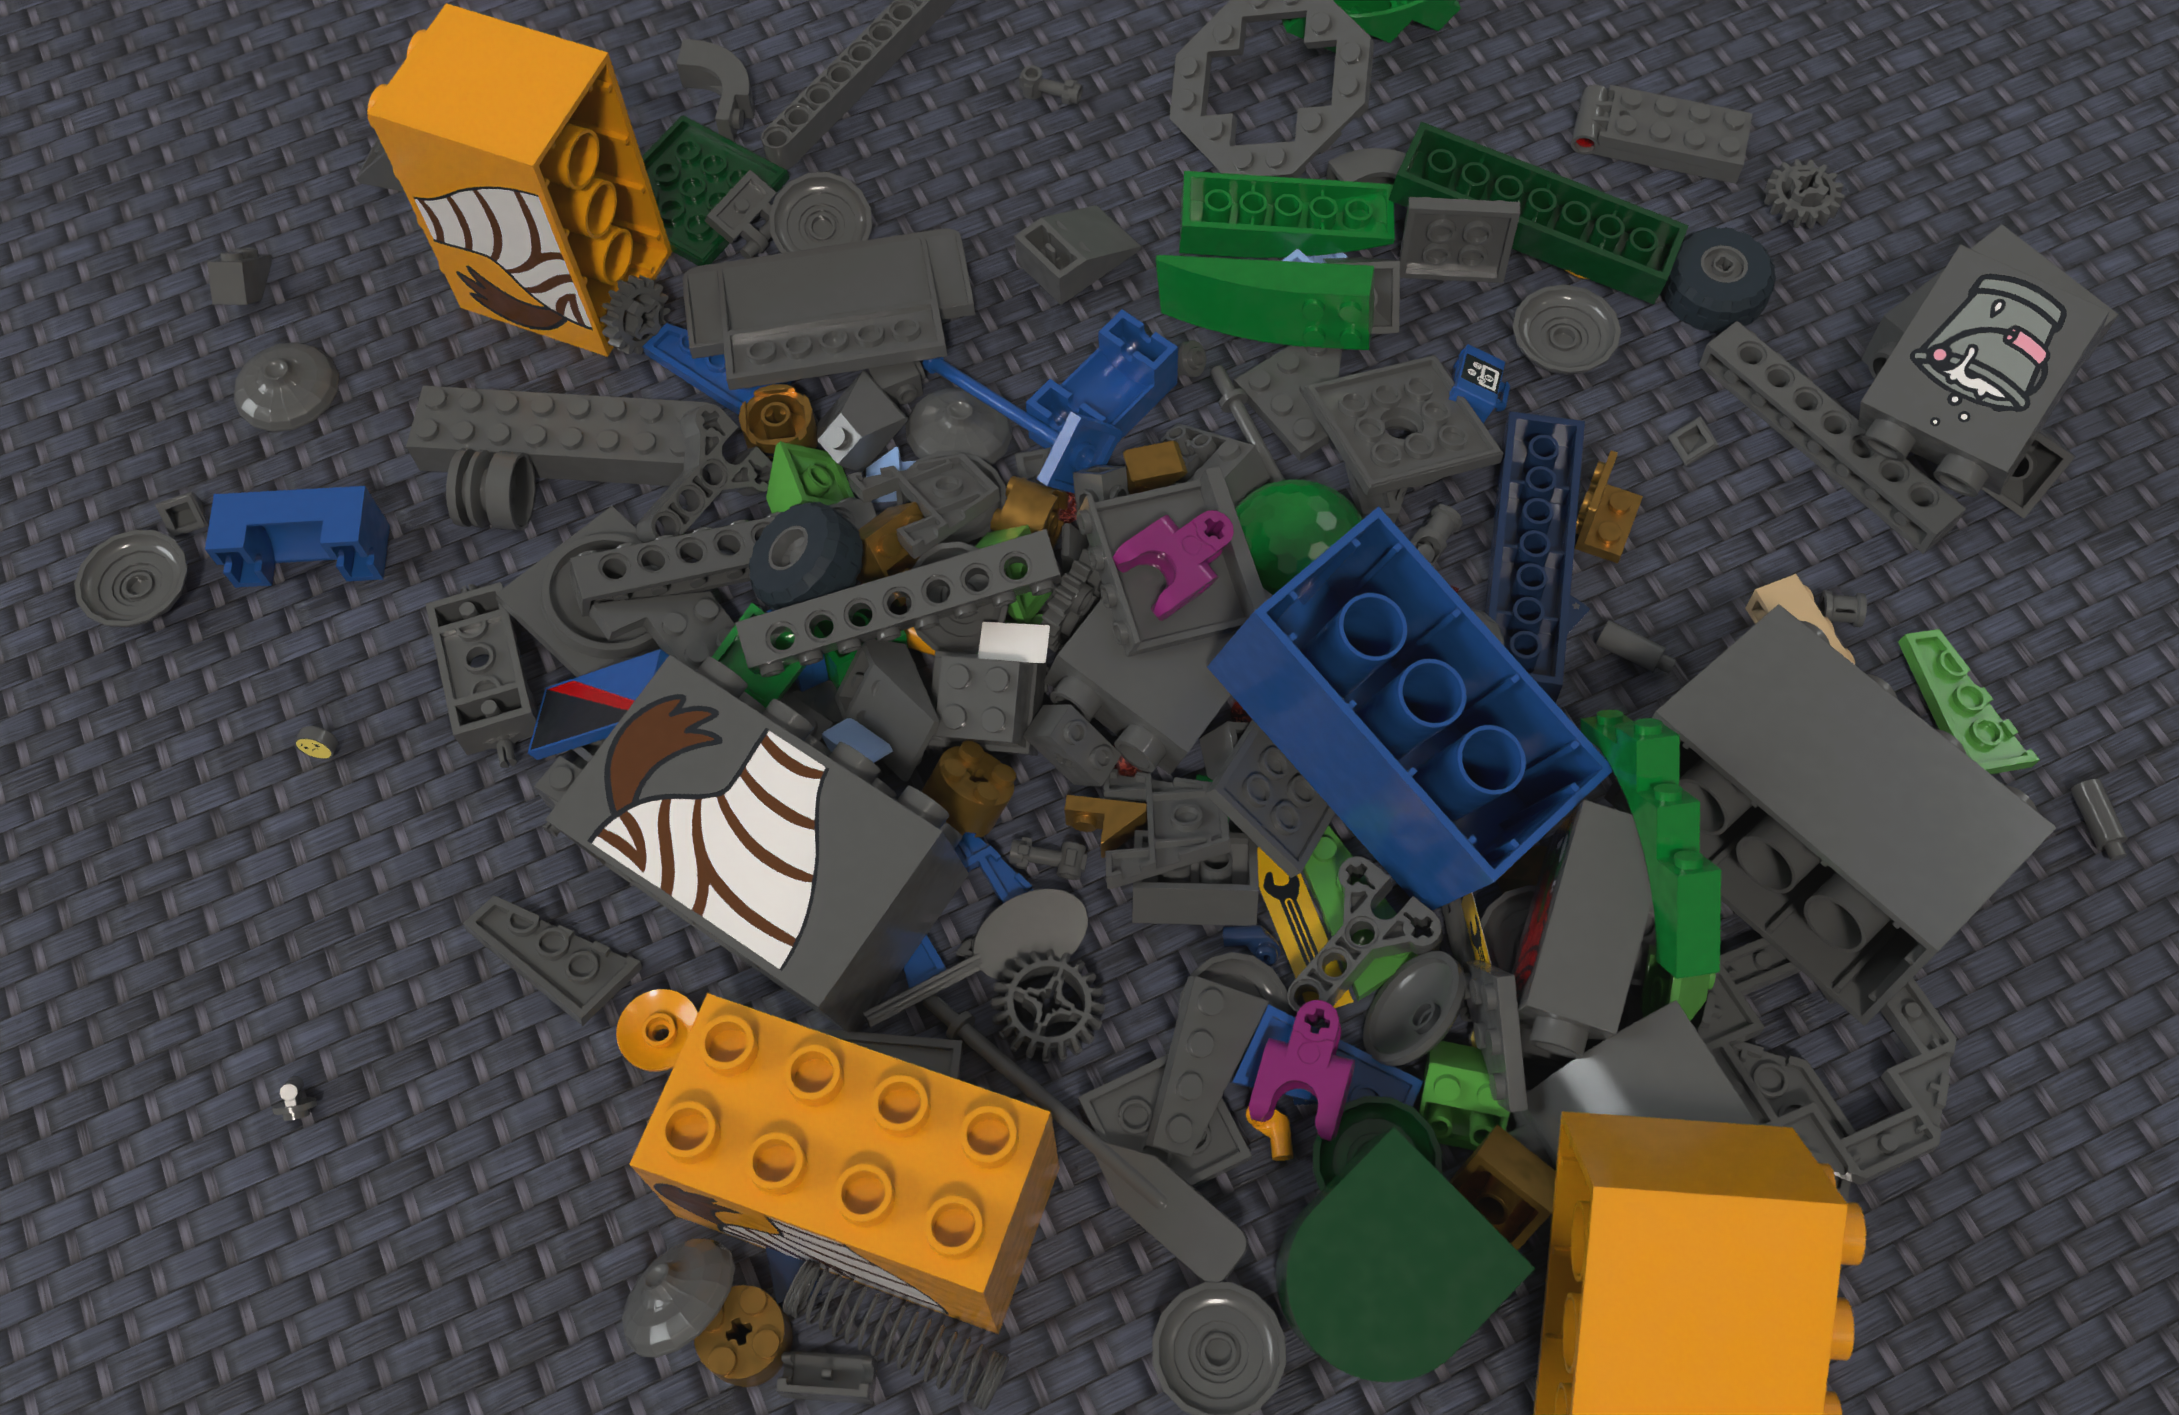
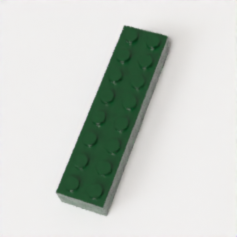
[1389,122,1689,304]

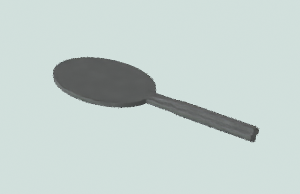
[863,889,1088,1027]

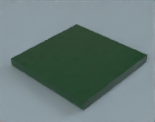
[642,115,790,266]

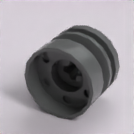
[446,448,536,531]

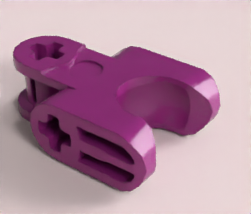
[1113,510,1234,621]
[1249,1000,1355,1141]

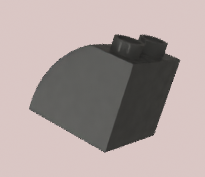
[1508,1000,1758,1226]

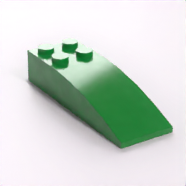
[1179,171,1395,258]
[1156,255,1374,350]

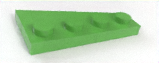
[1898,629,2040,774]
[1303,825,1418,1001]

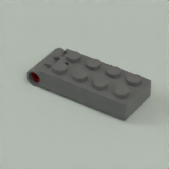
[1571,85,1753,184]

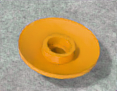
[616,989,698,1072]

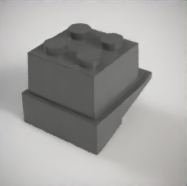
[928,651,1046,756]

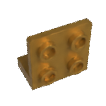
[1574,450,1643,564]

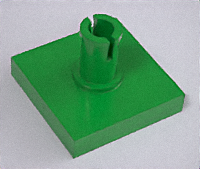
[712,603,807,708]

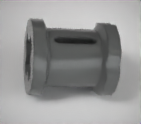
[1818,590,1867,627]

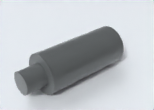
[1596,620,1677,674]
[2071,779,2128,861]

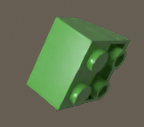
[1418,1041,1510,1150]

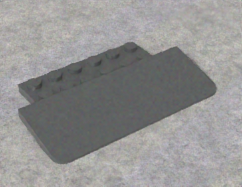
[683,228,975,390]

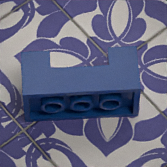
[1026,309,1178,449]
[205,486,390,588]

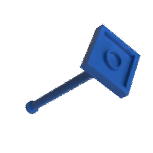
[923,357,1123,494]

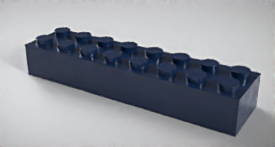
[1485,411,1585,703]

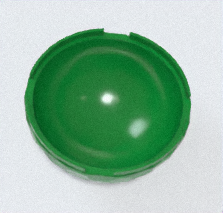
[1235,479,1363,595]

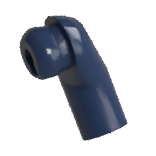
[1223,925,1280,966]

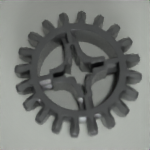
[991,949,1105,1064]

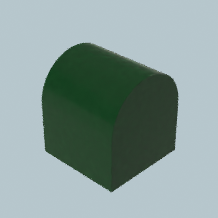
[1275,1127,1535,1382]

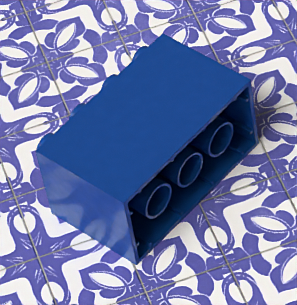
[1207,506,1613,911]

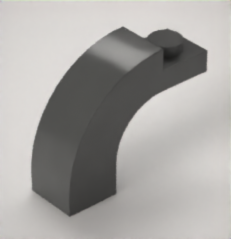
[676,39,755,142]
[1326,148,1406,185]

